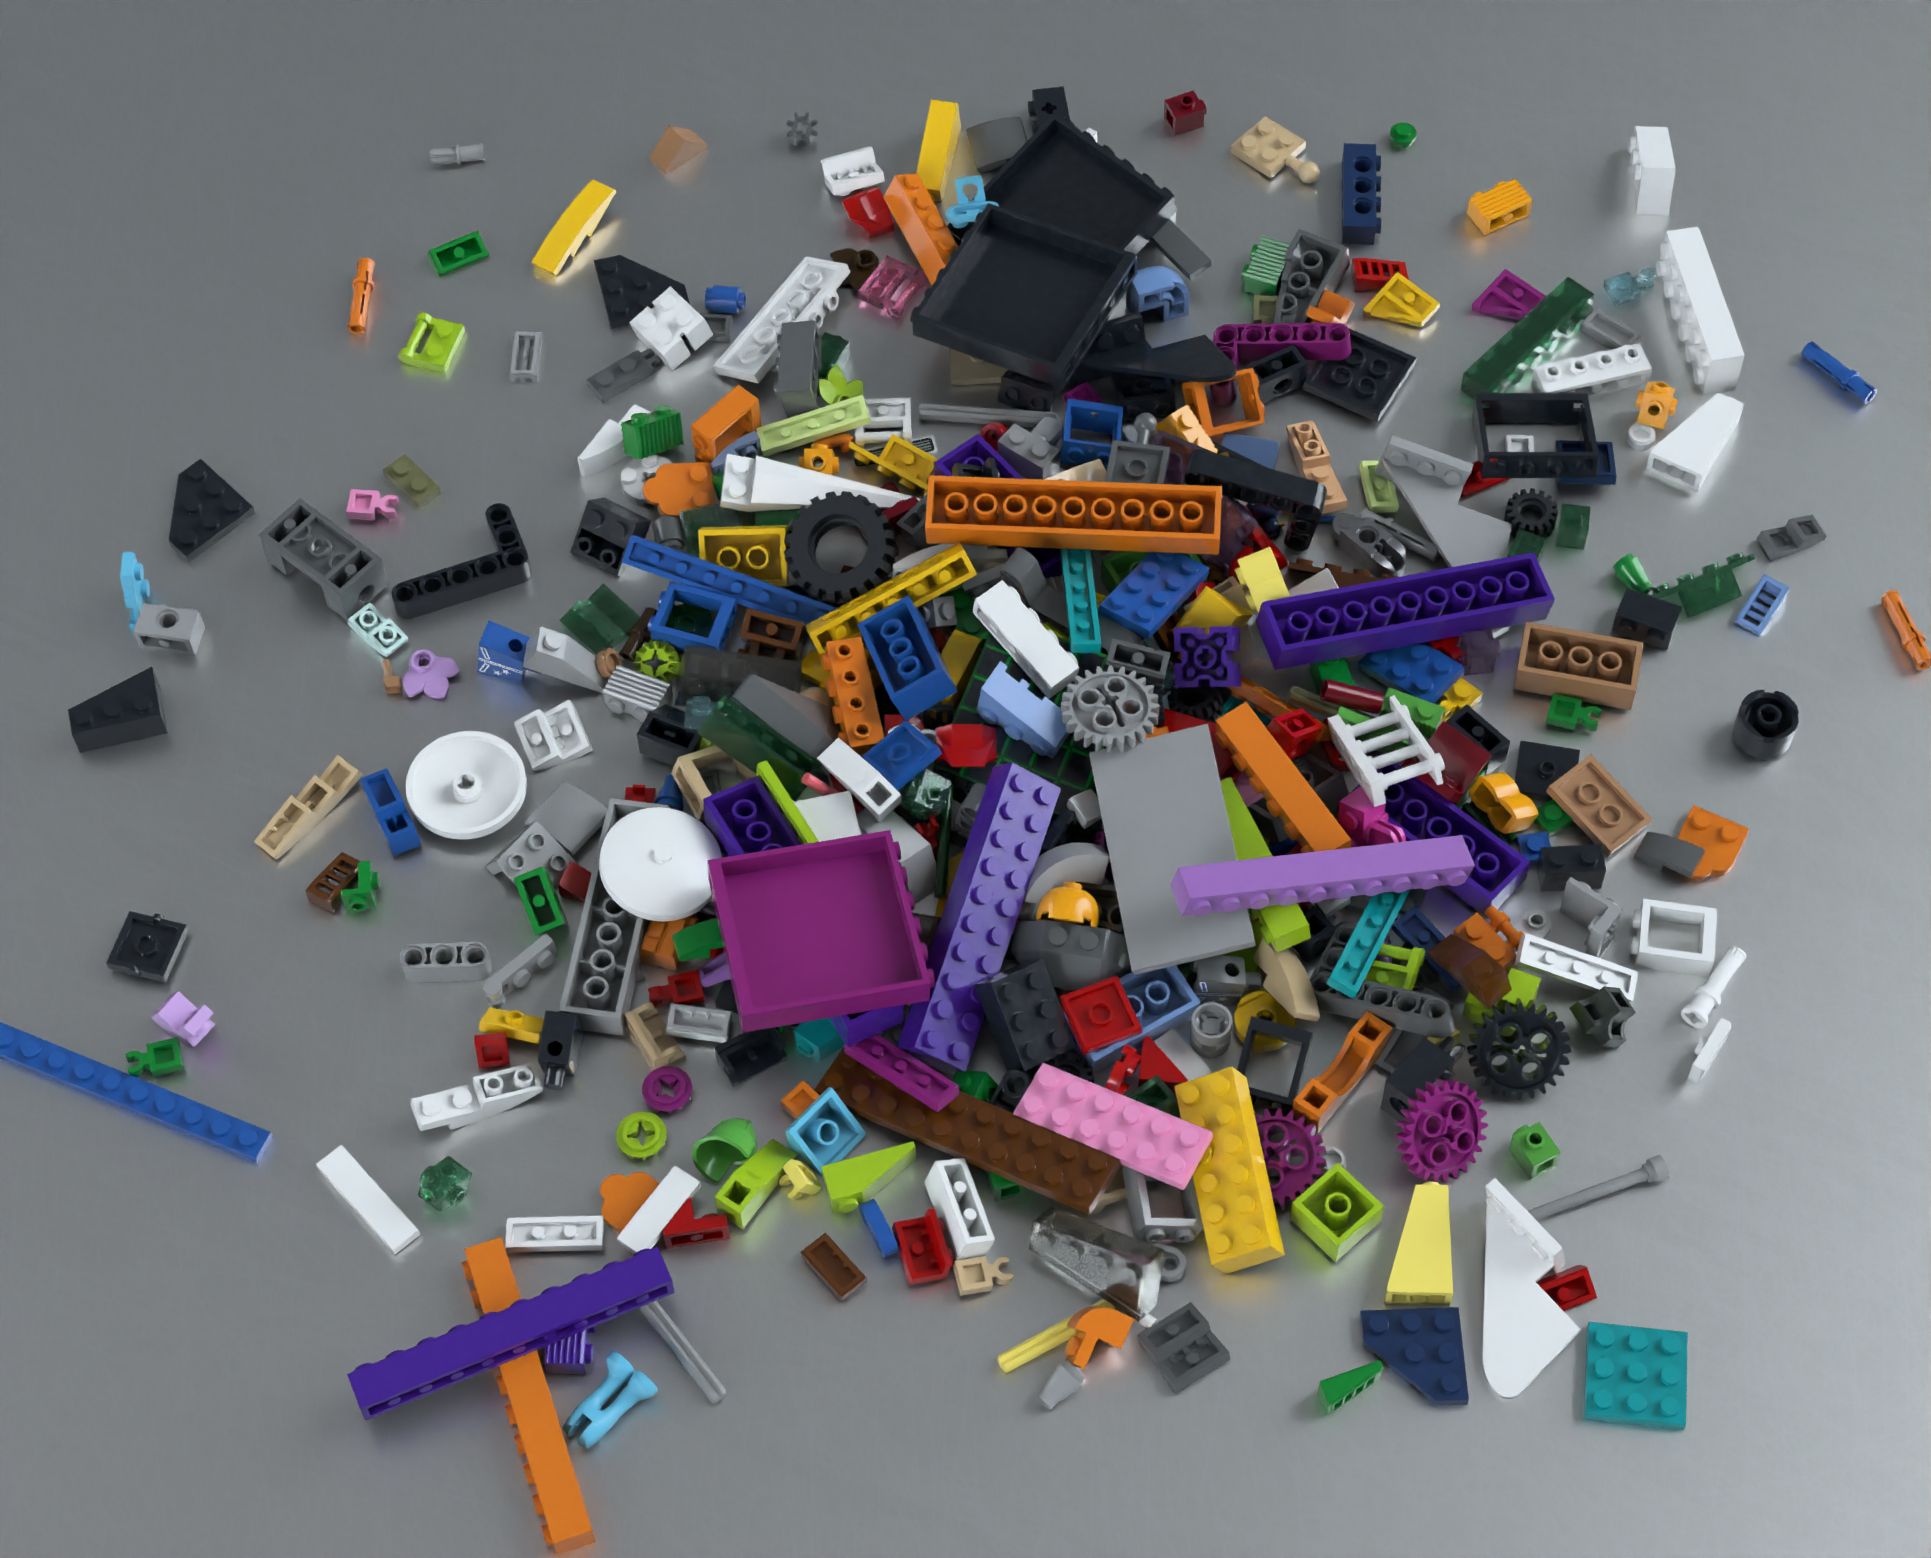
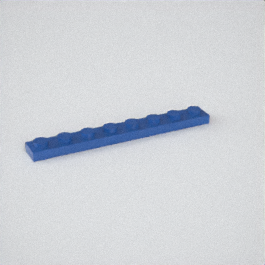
[621,534,838,625]

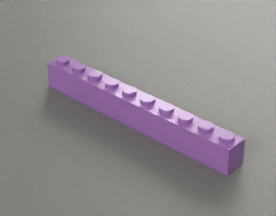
[1170,835,1475,916]

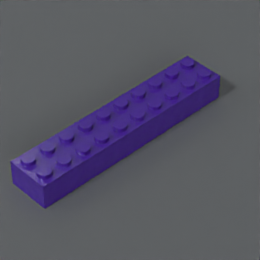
[1256,552,1555,670]
[897,762,1061,1074]
[703,776,904,1047]

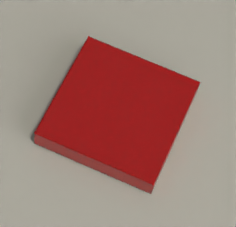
[1059,975,1142,1055]

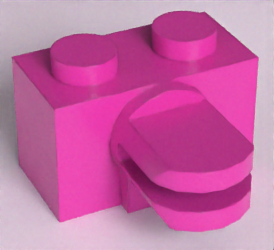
[1338,786,1406,848]

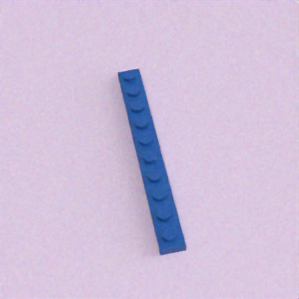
[0,1022,273,1164]

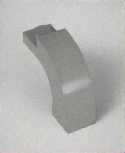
[1018,843,1110,922]

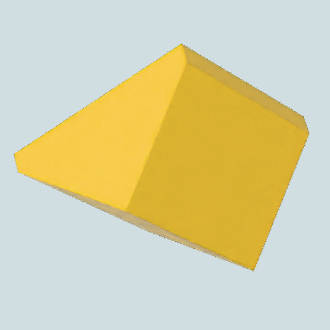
[1172,586,1253,634]

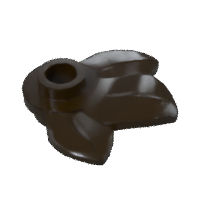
[830,248,879,290]

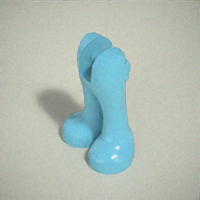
[563,1350,658,1449]

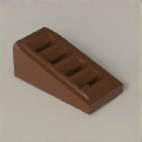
[305,852,361,913]

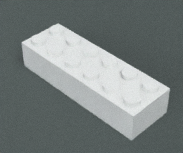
[1656,227,1745,395]

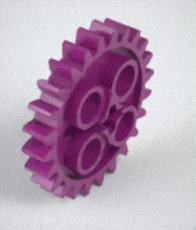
[1395,1078,1488,1183]
[1254,1108,1327,1211]

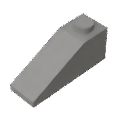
[523,626,608,693]

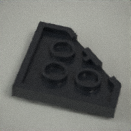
[594,255,690,329]
[169,459,255,563]

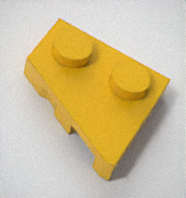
[1363,272,1440,327]

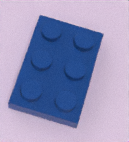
[1358,642,1464,703]

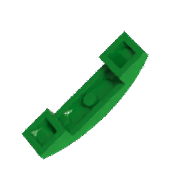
[672,918,723,961]

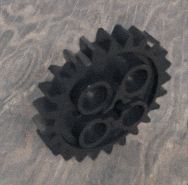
[1467,998,1571,1100]

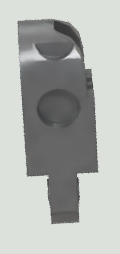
[1331,513,1406,579]

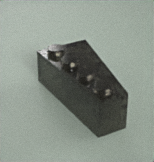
[1029,1206,1165,1322]

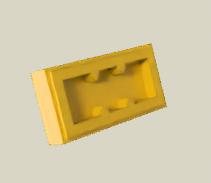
[479,1007,544,1044]

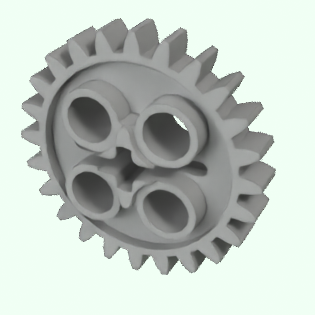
[1061,665,1160,753]

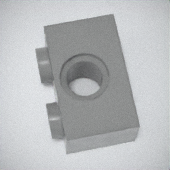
[133,603,205,656]

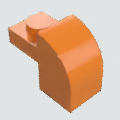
[1306,289,1355,324]
[1065,1306,1134,1369]

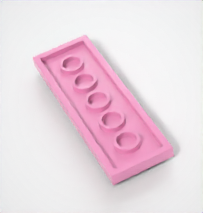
[1013,1063,1213,1190]

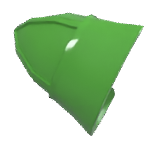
[692,1118,757,1184]

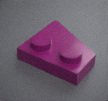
[1472,269,1549,322]

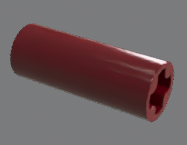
[1320,679,1384,715]

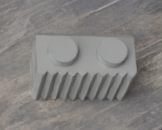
[603,665,673,722]

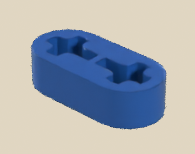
[858,1199,899,1258]

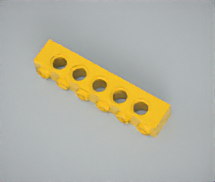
[805,542,978,656]

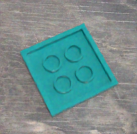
[1584,1322,1688,1430]

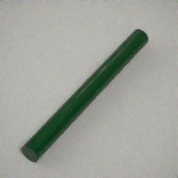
[934,783,954,899]

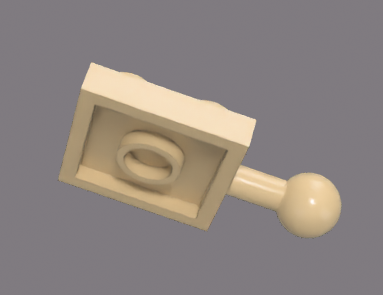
[1230,116,1320,183]

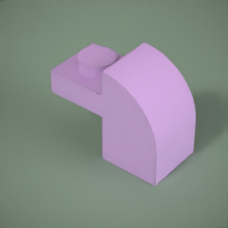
[151,991,215,1048]

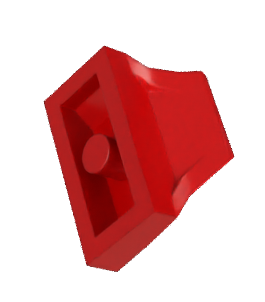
[841,186,894,239]
[935,724,997,767]

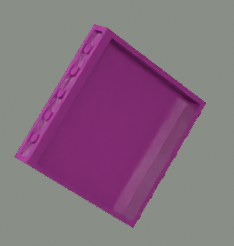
[707,830,935,1033]

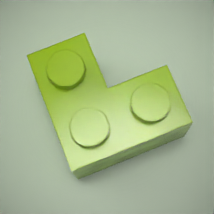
[1462,967,1541,1036]

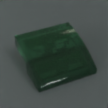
[559,583,640,655]

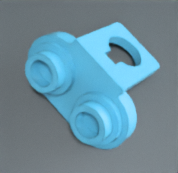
[945,175,999,228]

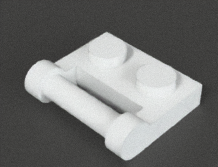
[855,397,912,447]

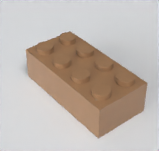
[1513,622,1644,710]

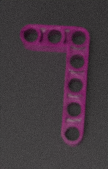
[1210,323,1352,405]

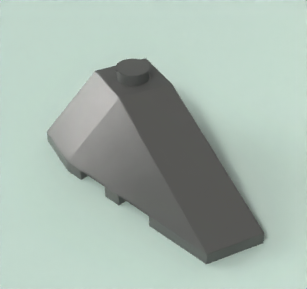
[732,673,841,775]

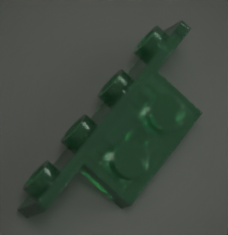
[1650,551,1756,618]

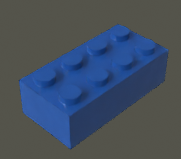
[857,595,958,721]

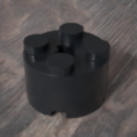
[1732,689,1799,761]

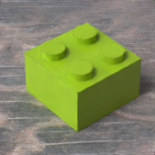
[1290,1163,1384,1262]

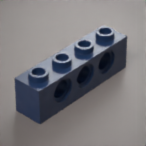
[1342,143,1381,245]

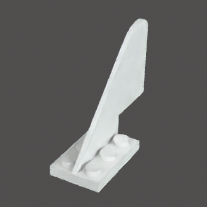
[1482,1178,1581,1398]

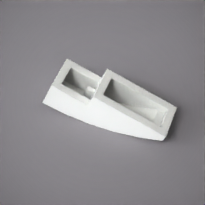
[578,404,651,477]

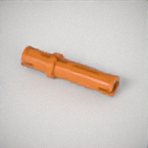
[347,258,375,334]
[1880,590,1931,670]

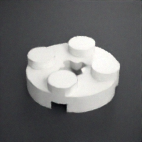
[620,454,672,506]

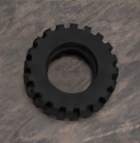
[784,491,899,606]

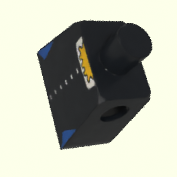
[538,1010,585,1090]

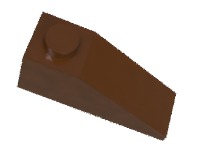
[1427,934,1512,1009]

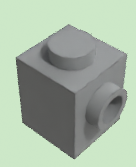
[917,596,957,630]

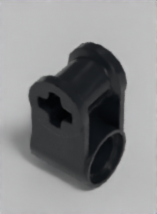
[989,1070,1034,1113]

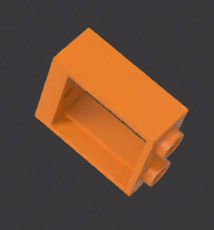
[1181,368,1265,437]
[691,384,762,471]

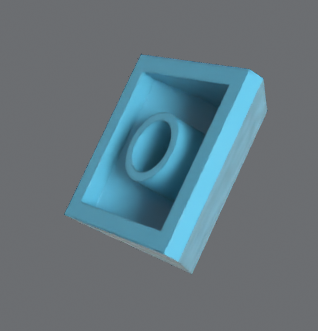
[786,1087,867,1177]

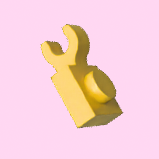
[1439,677,1483,722]

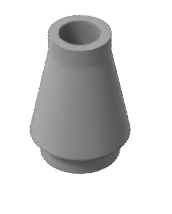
[1036,1360,1085,1410]

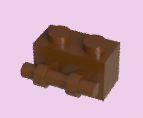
[736,608,807,674]

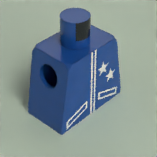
[477,621,542,682]

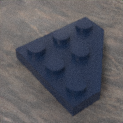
[1360,1307,1469,1406]

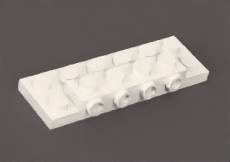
[713,256,850,383]

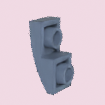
[711,431,762,475]

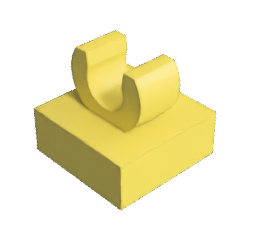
[779,1159,823,1200]

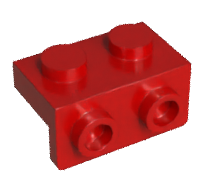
[892,1208,954,1285]

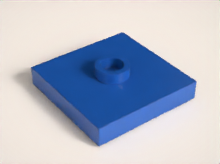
[862,720,942,791]

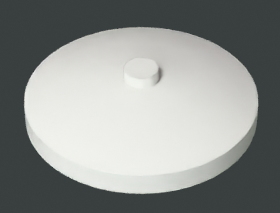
[406,731,527,839]
[599,807,722,921]

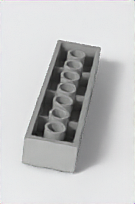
[559,798,670,1036]

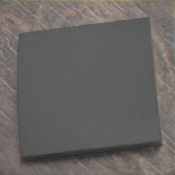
[966,117,1028,175]
[1137,1302,1230,1393]

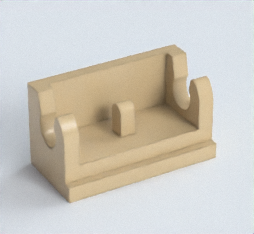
[624,1002,686,1070]

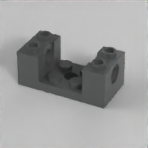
[259,498,389,621]

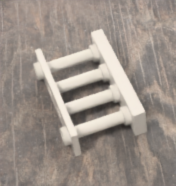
[1327,695,1445,807]

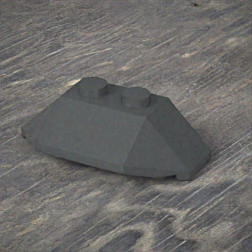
[1011,920,1132,991]

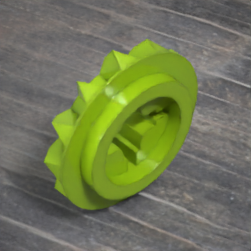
[633,640,680,683]
[616,1111,667,1160]

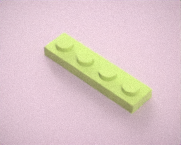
[756,394,872,457]

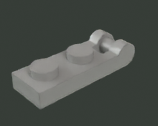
[483,933,557,1009]

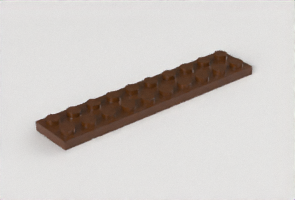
[814,1047,1121,1215]

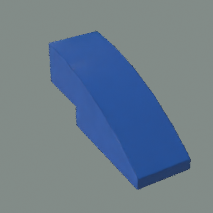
[359,768,422,856]

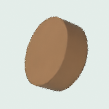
[596,648,622,679]

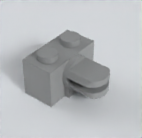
[997,417,1062,480]

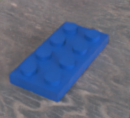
[1098,552,1210,640]

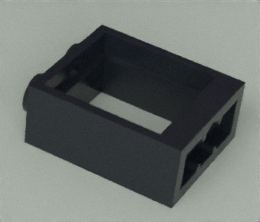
[1237,1016,1313,1112]

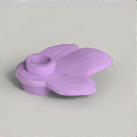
[403,649,459,699]

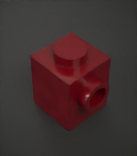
[1164,90,1207,136]

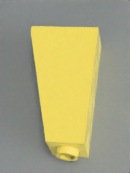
[1384,1182,1453,1306]

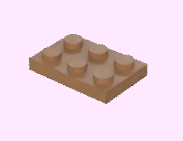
[1546,754,1653,857]

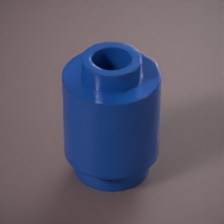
[705,285,746,314]

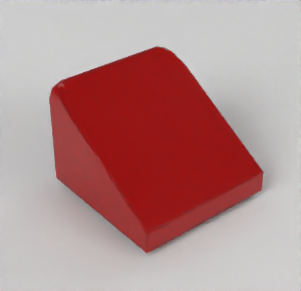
[558,861,592,903]

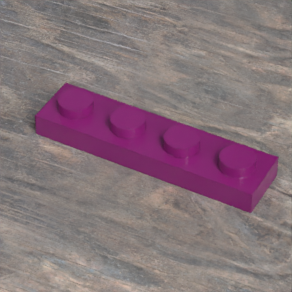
[844,1034,959,1112]

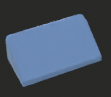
[1221,432,1279,470]

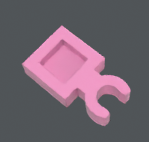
[346,489,399,520]

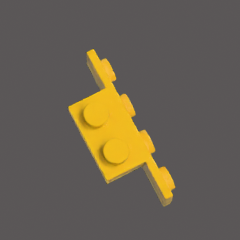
[848,434,938,496]

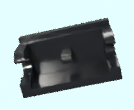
[715,1027,788,1088]

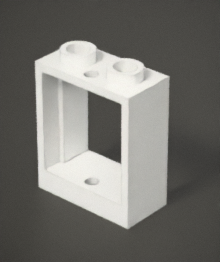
[1630,898,1718,977]

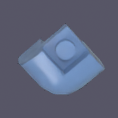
[1126,266,1190,322]

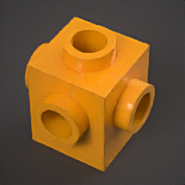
[1635,381,1678,429]
[799,444,839,476]

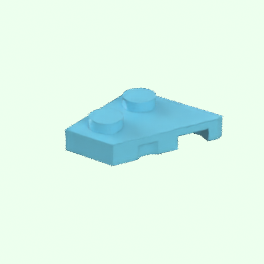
[120,552,150,631]

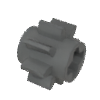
[786,111,818,145]

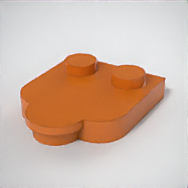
[643,462,717,520]
[1677,805,1750,880]
[600,1172,660,1234]

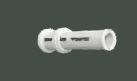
[1681,946,1746,1028]

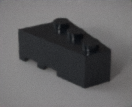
[68,667,168,753]

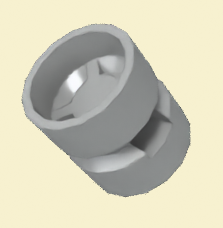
[1190,1002,1232,1058]

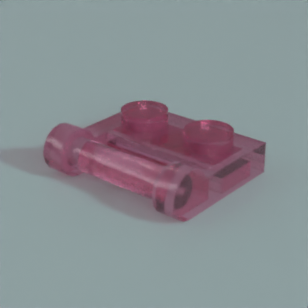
[858,255,929,319]

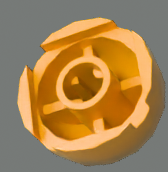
[1035,882,1099,928]

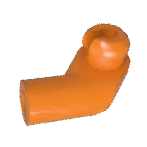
[813,434,855,454]

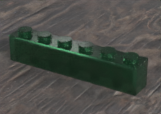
[1461,277,1594,408]

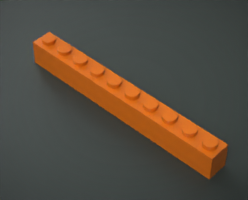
[461,1237,596,1555]

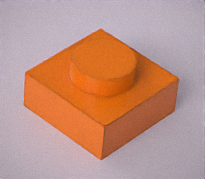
[780,1081,820,1119]

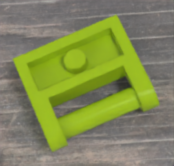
[398,312,465,373]
[1364,944,1425,991]

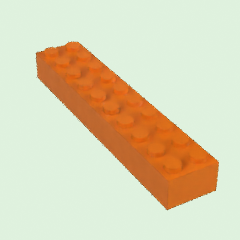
[925,475,1222,555]

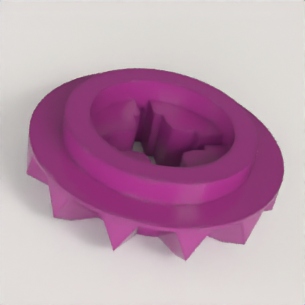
[642,1066,693,1114]

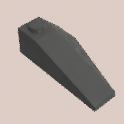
[1274,229,1350,324]

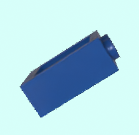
[1059,399,1123,470]
[648,581,738,662]

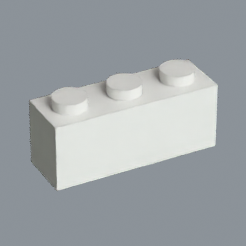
[924,1158,995,1262]

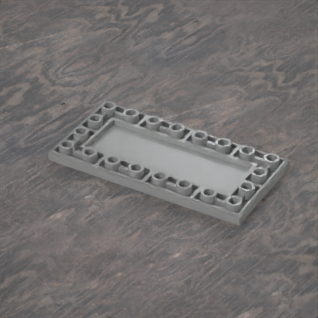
[1089,724,1256,975]

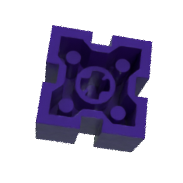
[1174,626,1241,688]

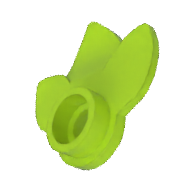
[818,365,863,405]

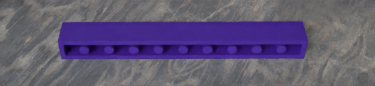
[347,1247,675,1421]

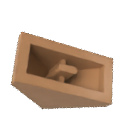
[650,125,708,175]

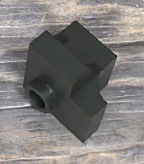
[1569,986,1636,1048]

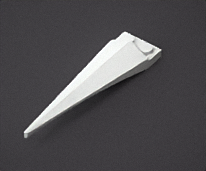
[720,454,921,512]

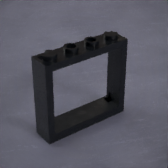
[1472,393,1599,478]

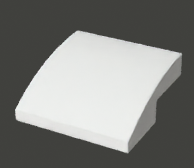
[514,700,593,771]

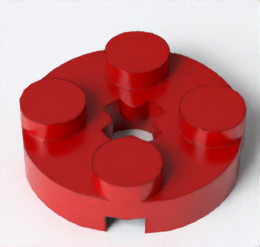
[1105,1044,1142,1096]

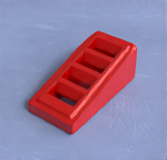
[1351,258,1409,291]

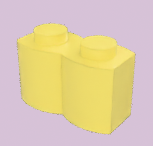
[1235,547,1290,613]

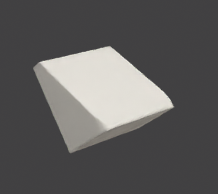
[1066,789,1102,829]

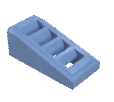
[1734,574,1789,637]

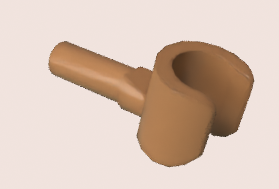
[382,659,402,694]

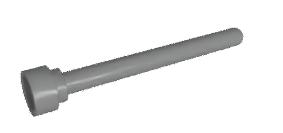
[1528,1155,1669,1221]

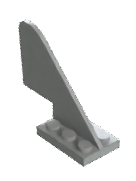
[1374,435,1512,568]

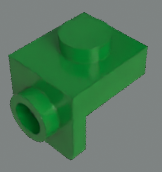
[341,861,380,911]
[952,1070,999,1103]

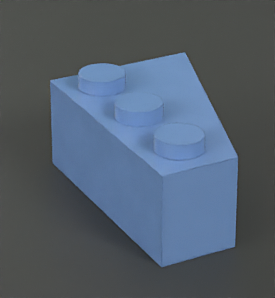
[976,661,1070,759]

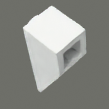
[817,737,902,822]

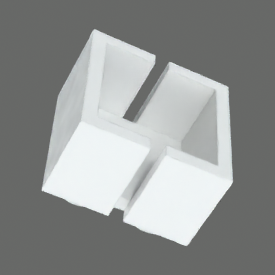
[629,286,713,371]

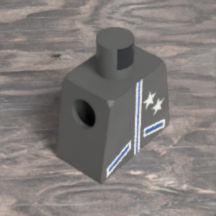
[1186,955,1261,1006]

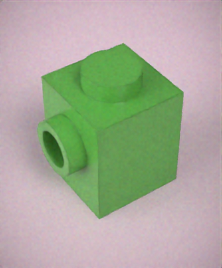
[1509,1122,1561,1180]

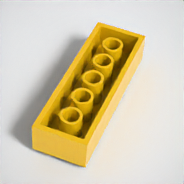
[1174,1067,1285,1274]

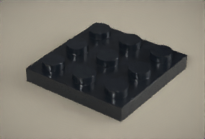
[1303,328,1417,422]

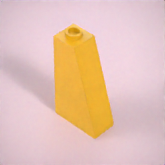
[916,99,961,202]

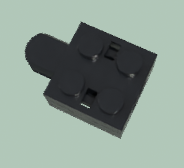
[1380,1035,1466,1121]

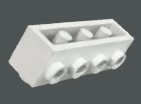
[1531,343,1652,399]
[972,580,1079,699]

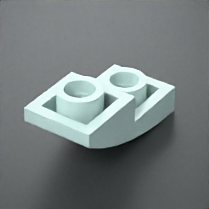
[348,603,408,657]

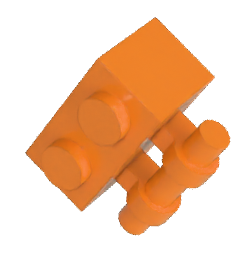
[1453,905,1524,976]

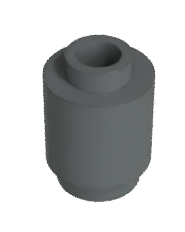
[652,515,685,552]

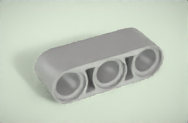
[399,942,492,983]

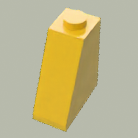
[921,629,982,723]

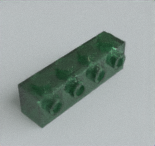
[697,694,822,801]

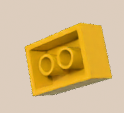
[698,525,789,586]

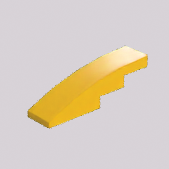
[531,179,616,277]

